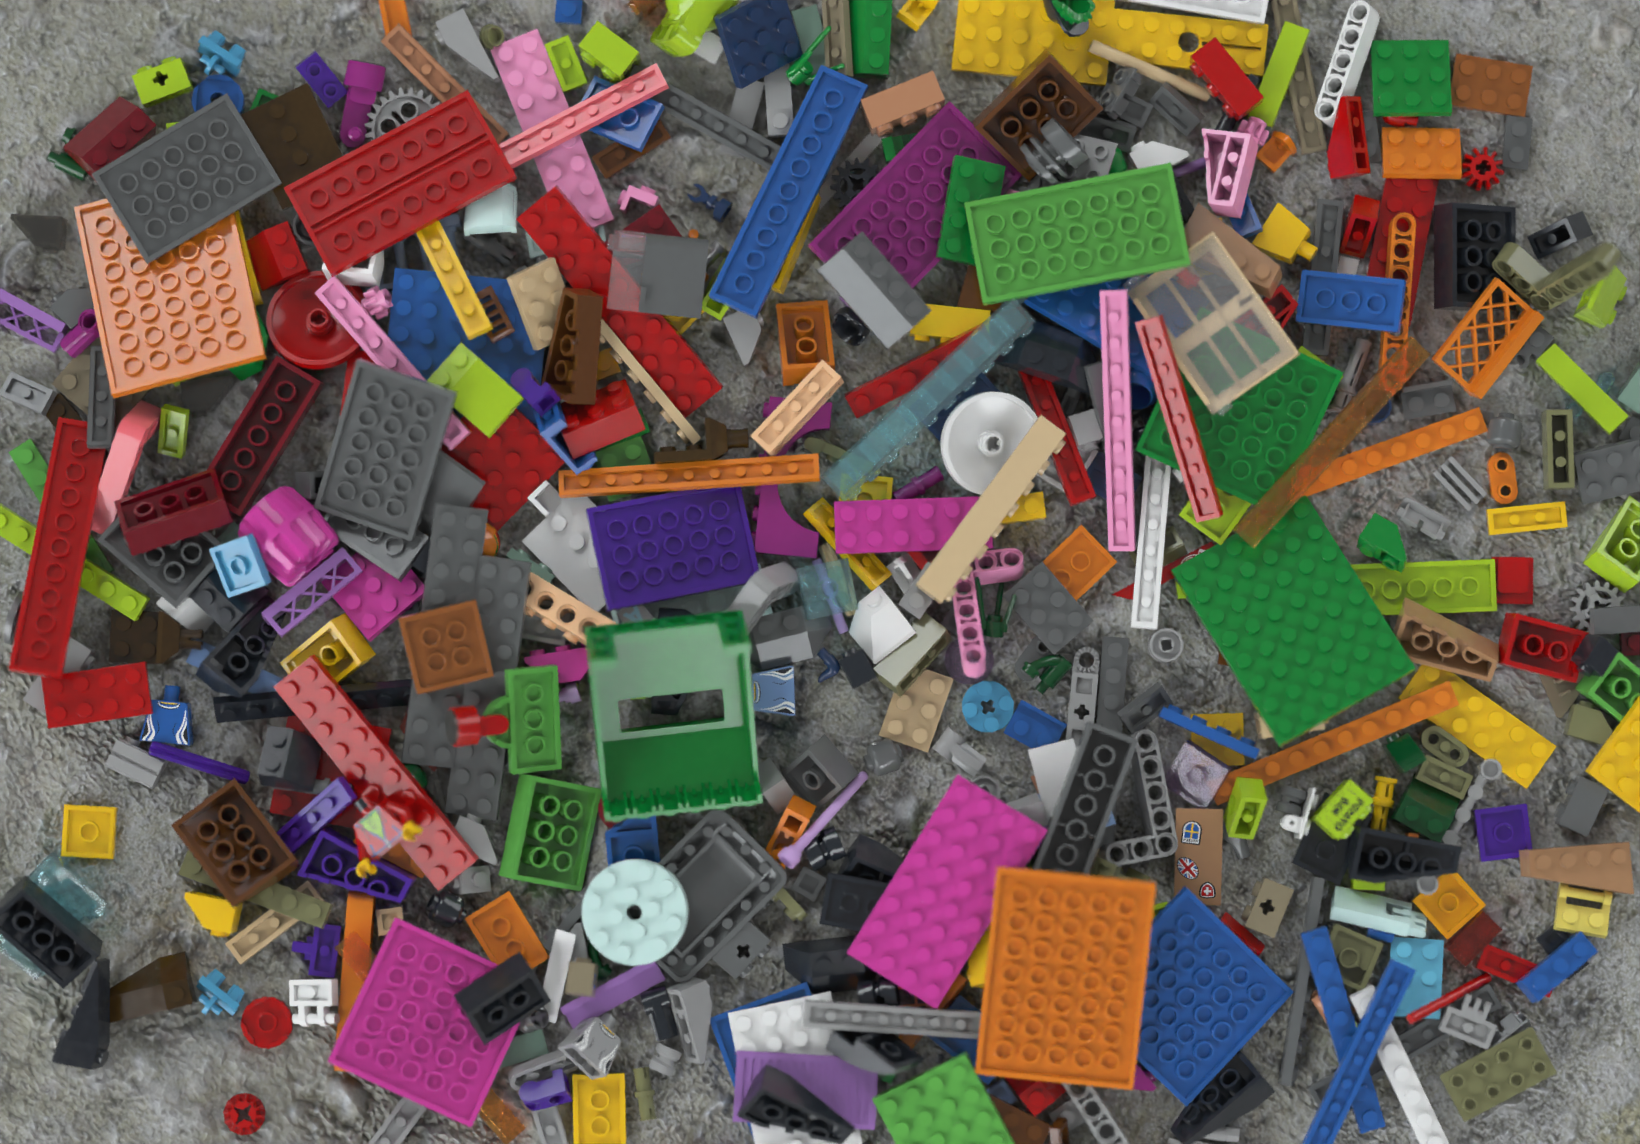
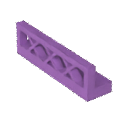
[0,288,70,353]
[261,547,363,638]
[560,961,666,1029]

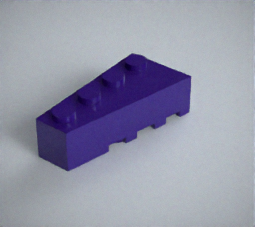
[297,826,418,903]

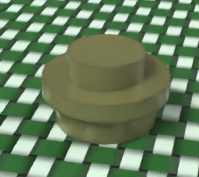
[479,24,504,50]

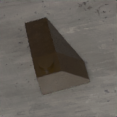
[110,951,197,1023]

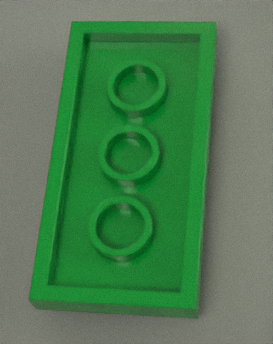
[936,155,1006,266]

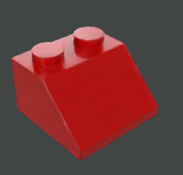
[246,221,310,292]

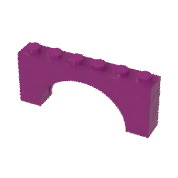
[751,396,832,559]

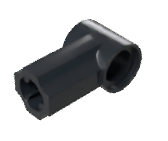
[640,985,679,1042]

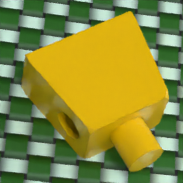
[1251,203,1318,264]

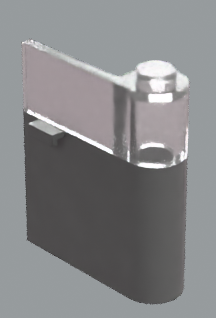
[607,230,709,319]

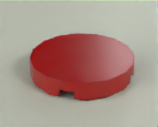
[241,996,293,1049]

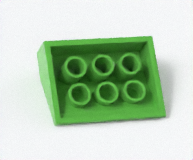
[499,773,601,891]

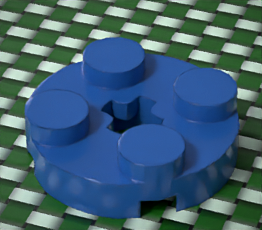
[192,74,245,115]

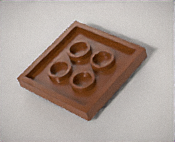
[398,599,494,695]

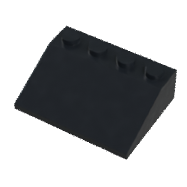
[1434,202,1516,311]

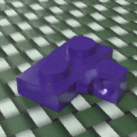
[291,924,342,978]

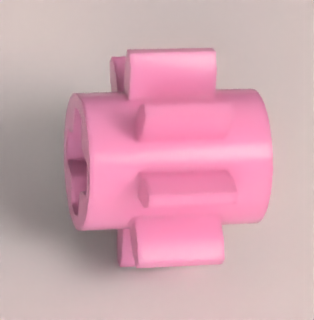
[1236,117,1270,146]
[361,285,393,320]

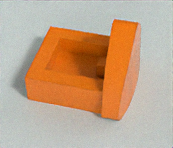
[1256,131,1297,174]

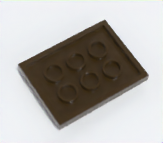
[241,83,343,211]

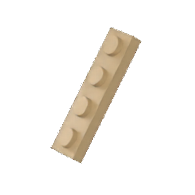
[225,880,325,965]

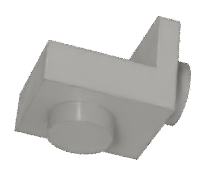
[448,865,491,894]

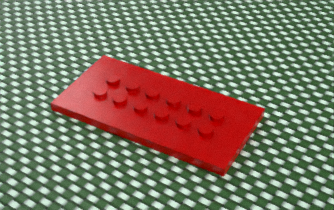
[284,90,517,277]

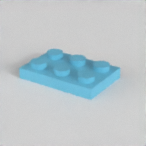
[1390,937,1444,1020]

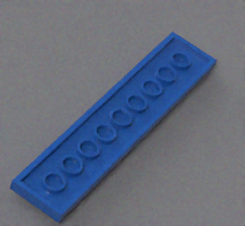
[708,65,869,319]

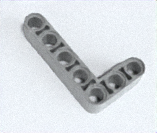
[727,561,805,634]
[1099,729,1178,866]
[1062,1083,1130,1144]

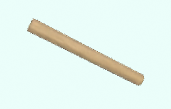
[1088,39,1211,102]

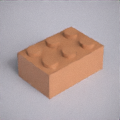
[860,71,945,138]

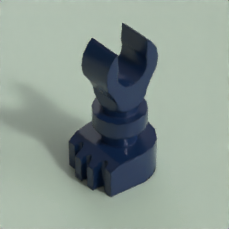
[687,184,733,223]

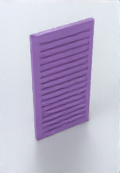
[733,1050,878,1130]

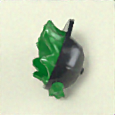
[1043,0,1096,37]

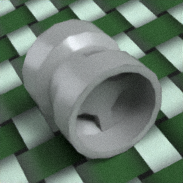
[648,1042,682,1077]

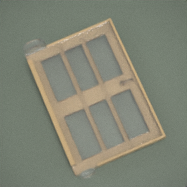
[1123,232,1300,416]

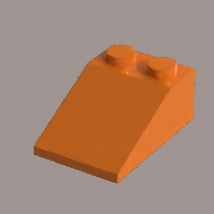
[776,300,835,386]

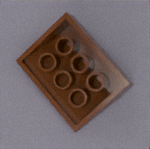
[972,49,1104,181]
[171,778,300,908]

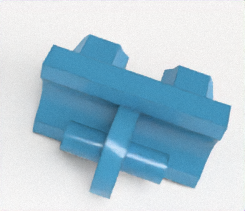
[197,30,246,77]
[196,969,245,1016]

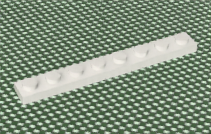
[1131,456,1171,630]
[1349,985,1449,1144]

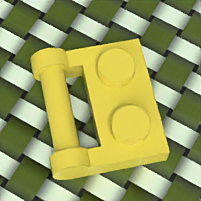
[1553,883,1613,939]

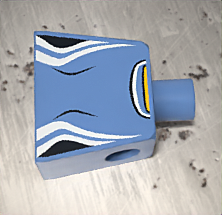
[752,666,795,716]

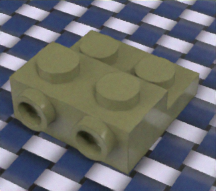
[1329,923,1384,994]

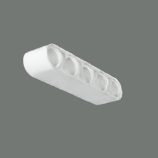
[1315,0,1380,128]

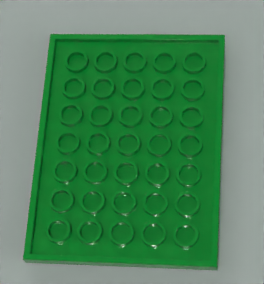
[1171,496,1416,748]

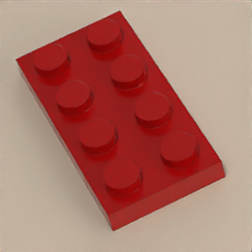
[41,662,154,729]

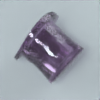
[945,637,994,685]

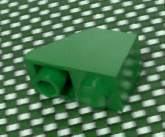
[1357,513,1407,573]

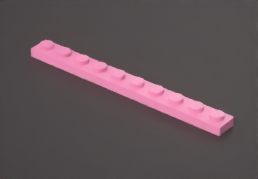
[1100,289,1136,551]

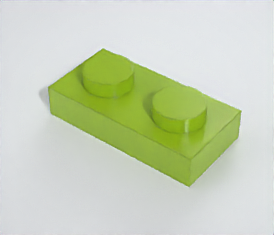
[544,35,588,94]
[157,404,190,459]

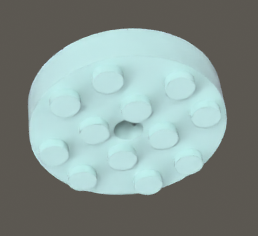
[582,859,689,965]

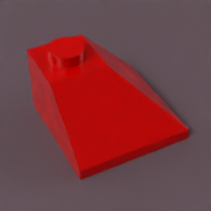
[1005,1077,1073,1117]

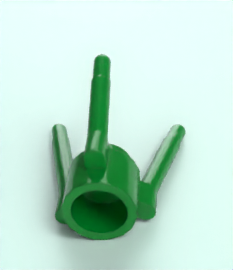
[786,26,845,86]

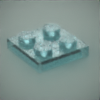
[796,558,858,620]

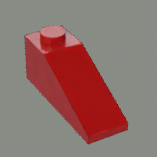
[1327,96,1371,179]

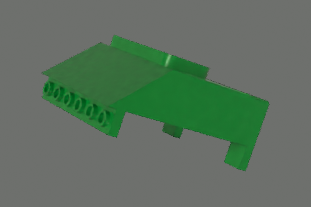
[584,610,763,822]

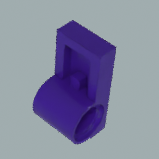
[295,51,347,108]

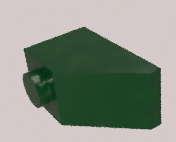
[1382,731,1427,773]

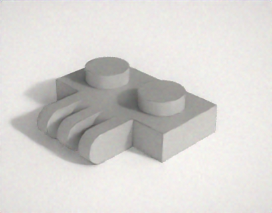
[1438,993,1498,1050]

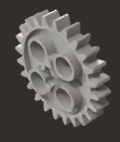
[365,87,440,140]

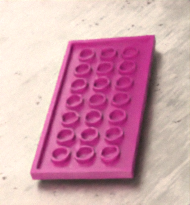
[847,774,1048,1009]

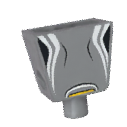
[558,1013,621,1080]

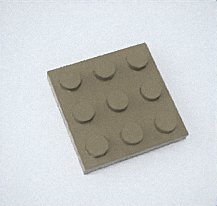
[51,338,152,431]

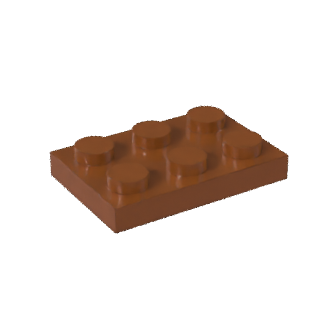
[1451,53,1533,117]

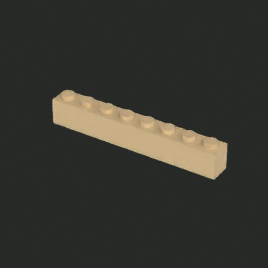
[915,415,1066,604]

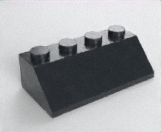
[0,875,103,989]

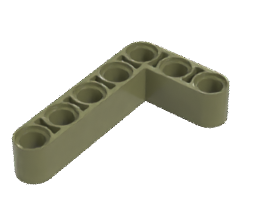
[1492,242,1621,311]

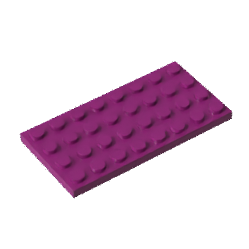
[808,101,1022,289]

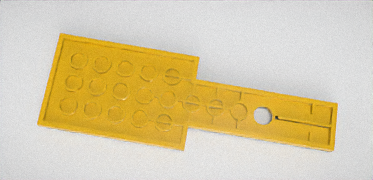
[951,0,1269,87]

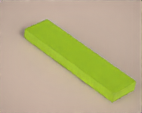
[1248,21,1310,128]
[1536,343,1628,435]

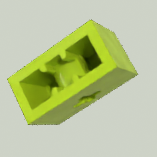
[132,56,194,109]

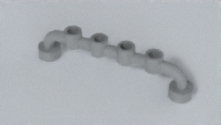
[1416,759,1502,895]

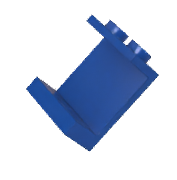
[532,401,598,475]

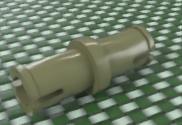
[632,1067,657,1121]

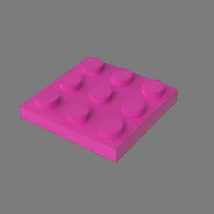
[321,552,424,642]

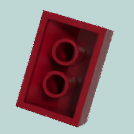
[63,96,157,181]

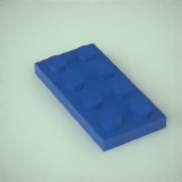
[1296,270,1406,333]

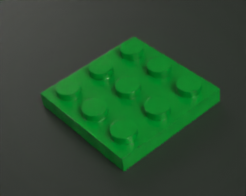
[1370,40,1452,117]

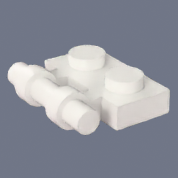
[289,979,340,1027]

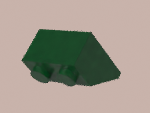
[1390,772,1460,842]

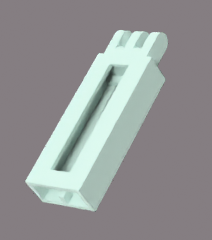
[1330,886,1427,938]

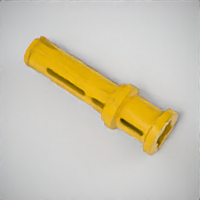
[1370,775,1398,831]

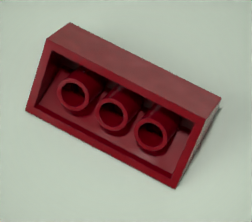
[114,468,232,556]

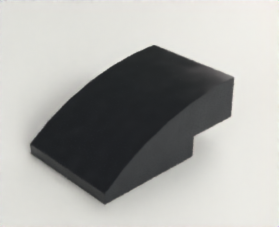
[825,1030,925,1074]

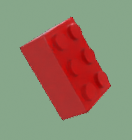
[561,379,646,459]

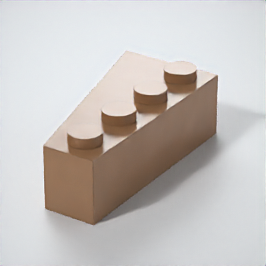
[1393,597,1499,682]

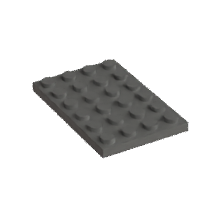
[92,93,282,264]
[314,358,458,542]

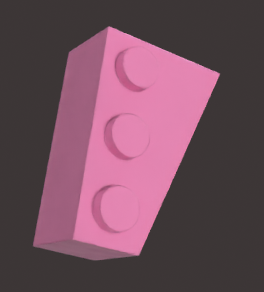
[1202,128,1259,218]

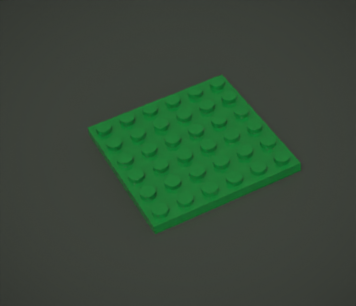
[1135,307,1344,515]

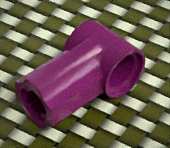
[59,309,100,358]

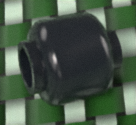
[426,890,467,928]

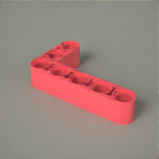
[91,400,161,535]

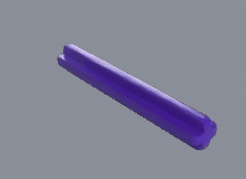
[149,741,250,784]

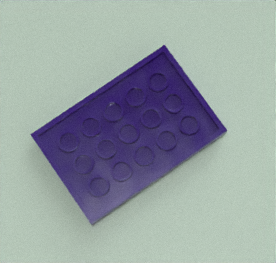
[586,487,759,612]

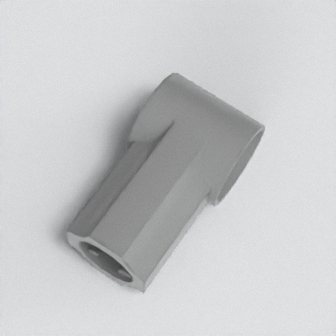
[932,727,987,777]

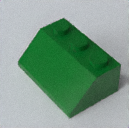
[849,0,892,79]

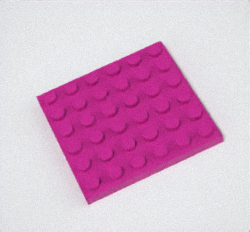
[327,917,520,1127]

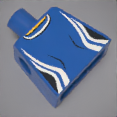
[140,685,194,746]

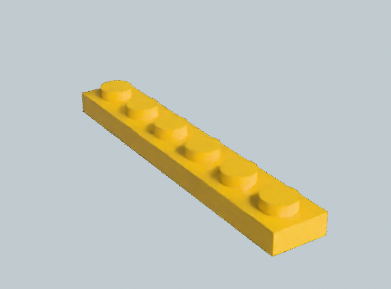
[416,221,493,340]

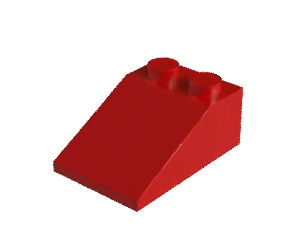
[1498,613,1589,683]

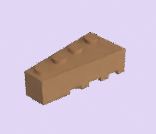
[1184,203,1283,299]
[1519,842,1634,894]

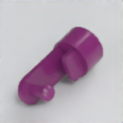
[339,59,386,147]

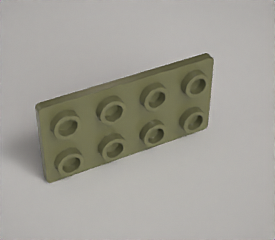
[1440,1027,1556,1121]

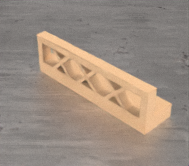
[751,360,844,456]

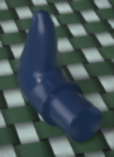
[817,648,840,683]

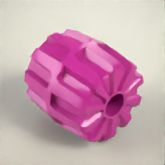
[238,486,339,587]

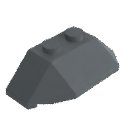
[748,601,832,670]

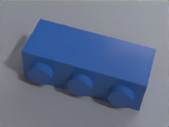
[1516,931,1598,1003]

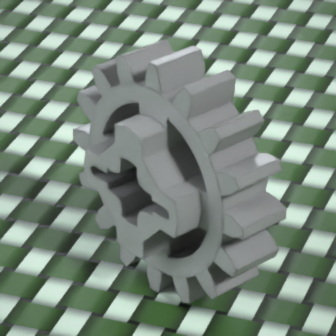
[1568,580,1624,636]

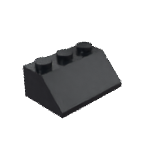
[453,952,550,1045]

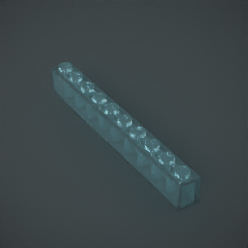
[821,298,1035,502]

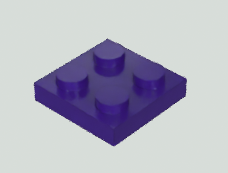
[1473,804,1532,862]

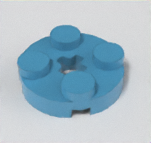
[962,681,1014,732]

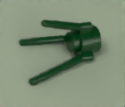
[974,577,1017,638]

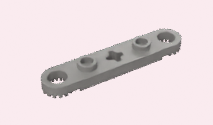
[1066,647,1100,748]

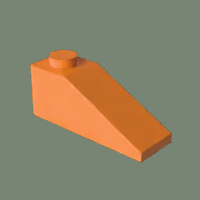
[765,794,817,869]

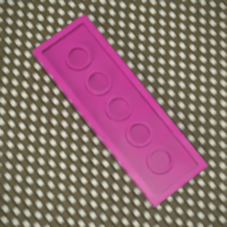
[834,496,993,554]

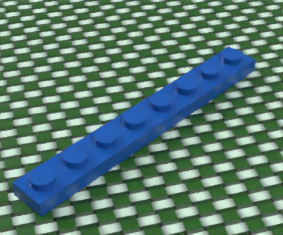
[1300,926,1386,1134]
[1301,958,1416,1144]

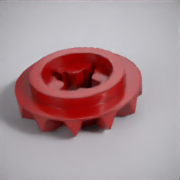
[223,1093,265,1135]

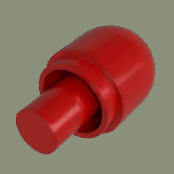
[1382,116,1419,127]

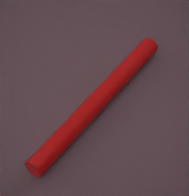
[1406,972,1492,1024]

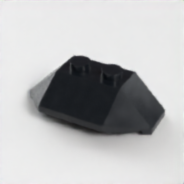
[993,319,1097,395]
[782,935,878,994]

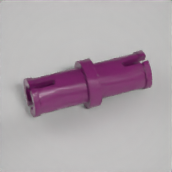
[892,465,944,499]

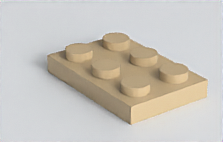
[507,257,565,350]
[879,669,953,753]

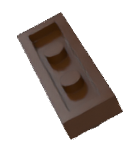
[592,119,671,180]

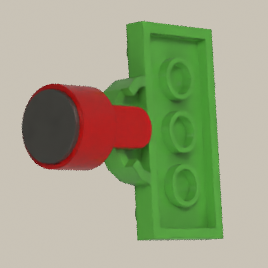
[445,664,562,774]

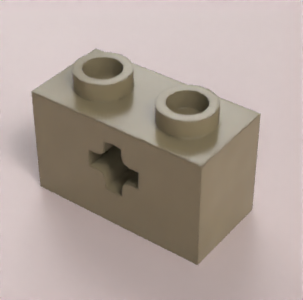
[1241,877,1294,938]

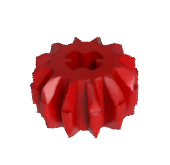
[1461,147,1504,191]

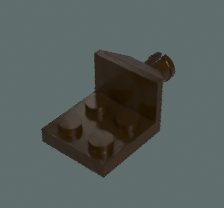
[654,417,749,464]
[109,610,204,665]

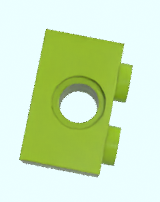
[1223,777,1267,840]

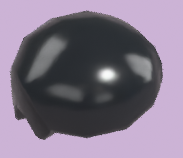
[832,306,870,346]

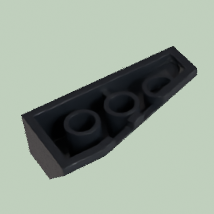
[195,595,287,698]
[1348,825,1462,884]
[838,834,904,883]
[52,958,110,1070]
[1170,1050,1276,1144]
[737,1064,855,1144]

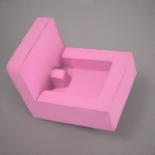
[617,185,659,214]

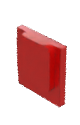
[1491,557,1533,604]

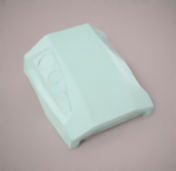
[464,183,517,236]

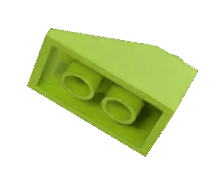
[1573,266,1628,329]
[427,343,524,438]
[1583,496,1640,594]

